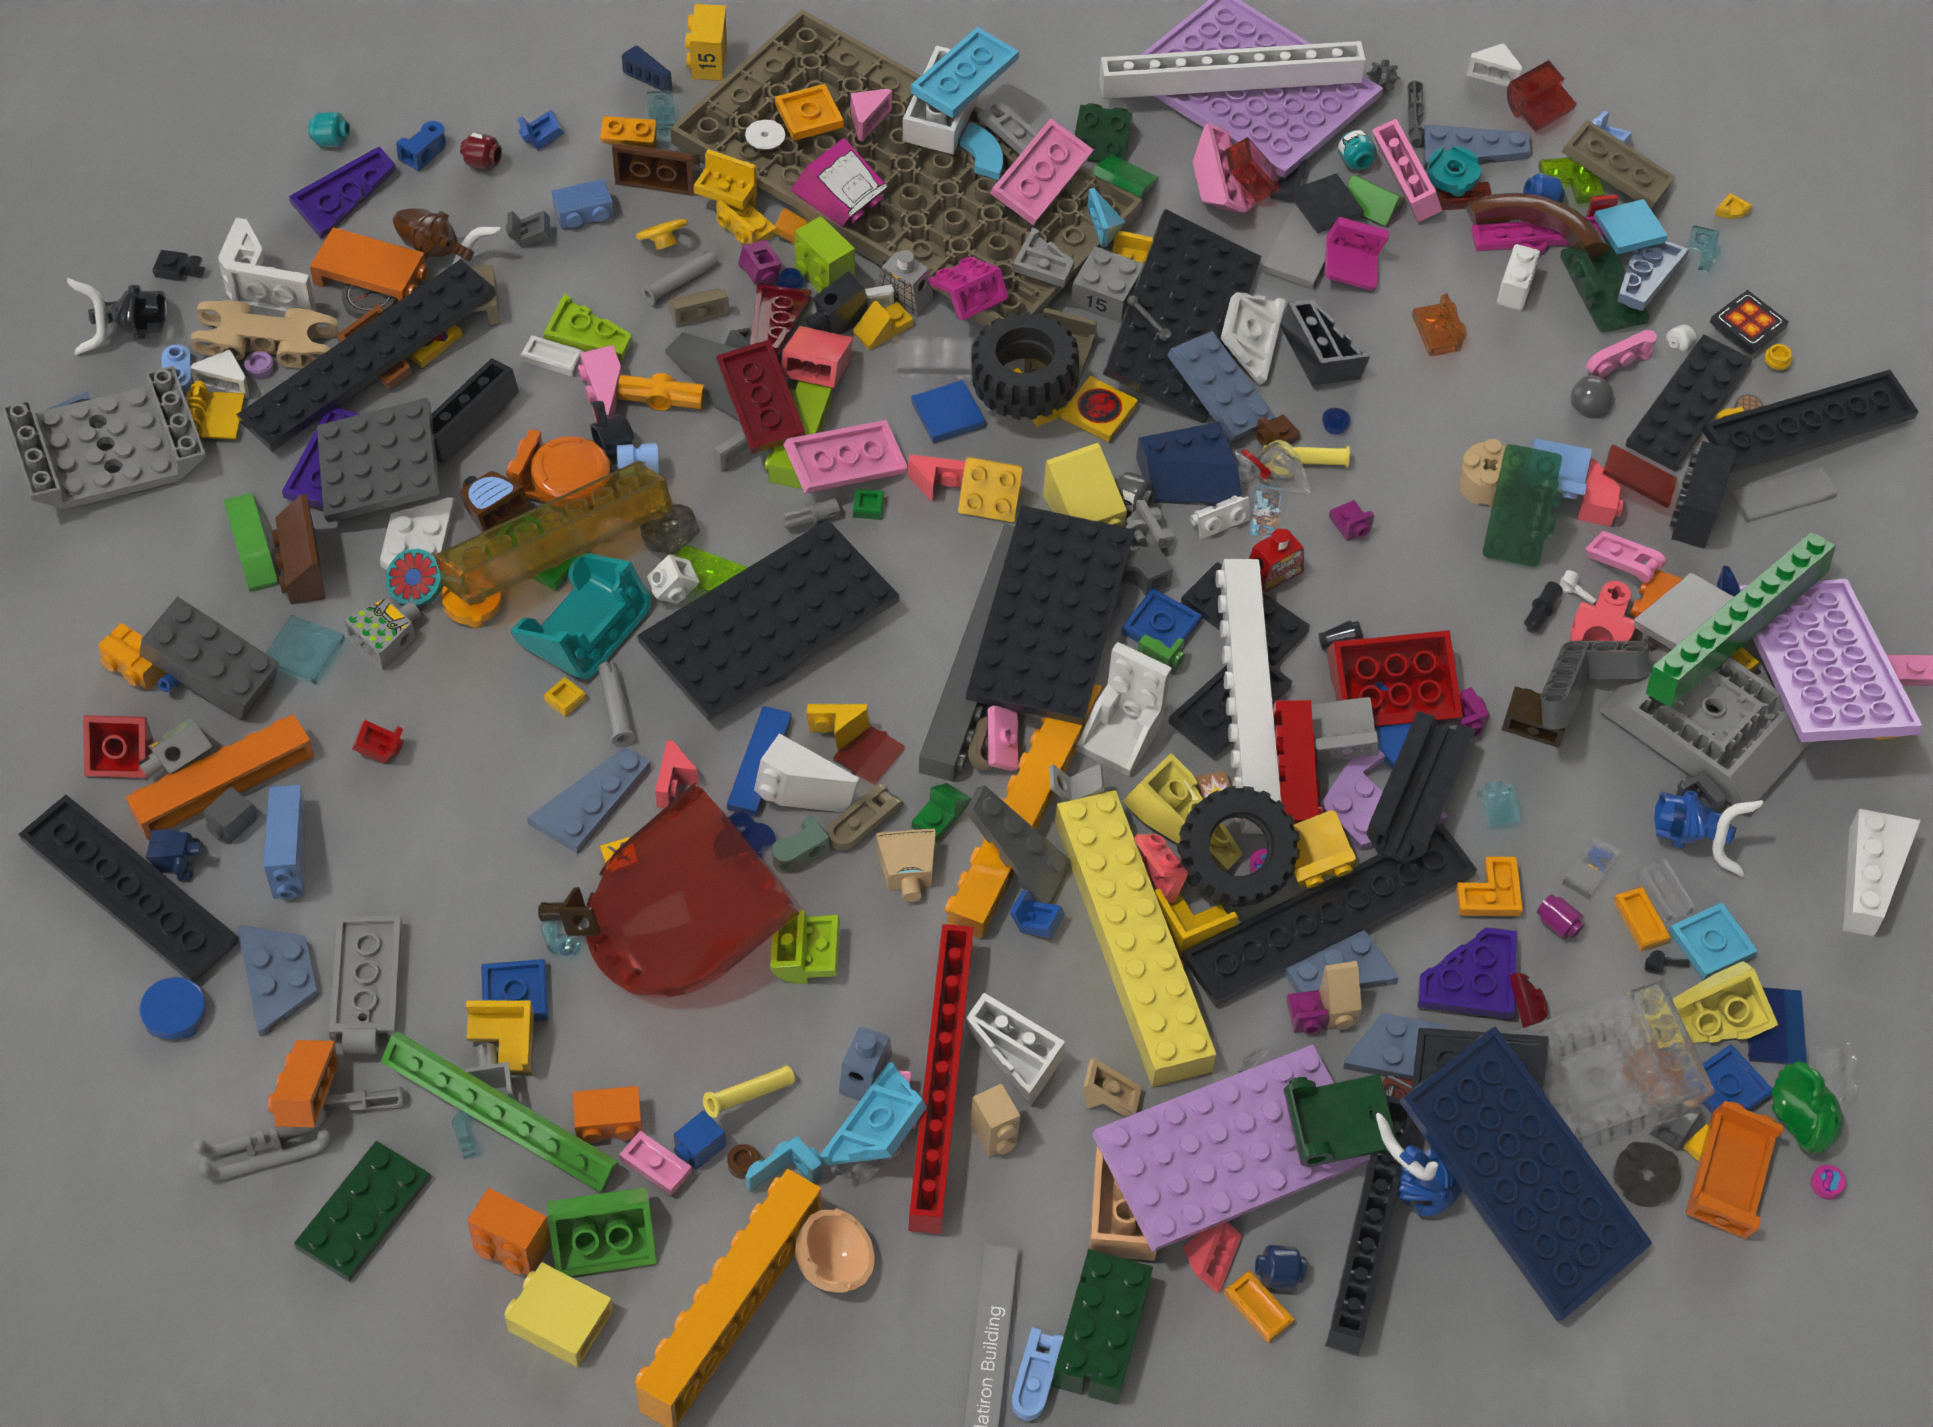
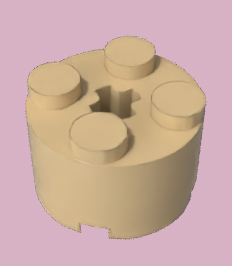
[1458,439,1520,507]

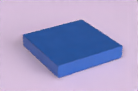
[911,380,985,443]
[1121,588,1202,648]
[481,959,548,1021]
[1682,1044,1772,1114]

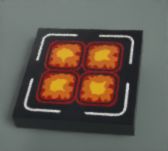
[1710,290,1789,354]

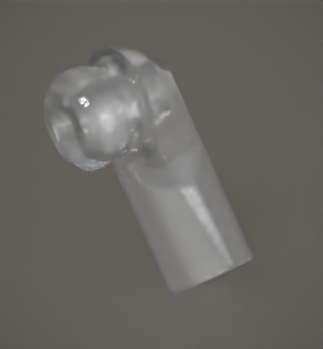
[1232,448,1255,485]

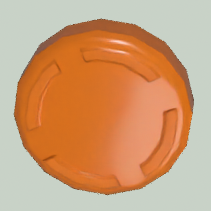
[531,436,610,508]

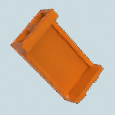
[310,227,429,302]
[1685,1101,1784,1240]

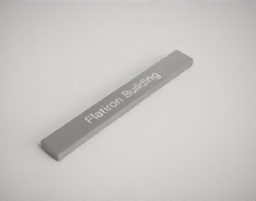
[964,1244,1018,1427]

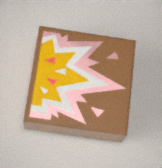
[1196,770,1231,799]

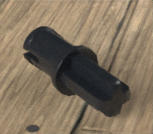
[1524,581,1563,632]

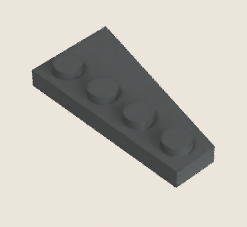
[965,785,1071,904]

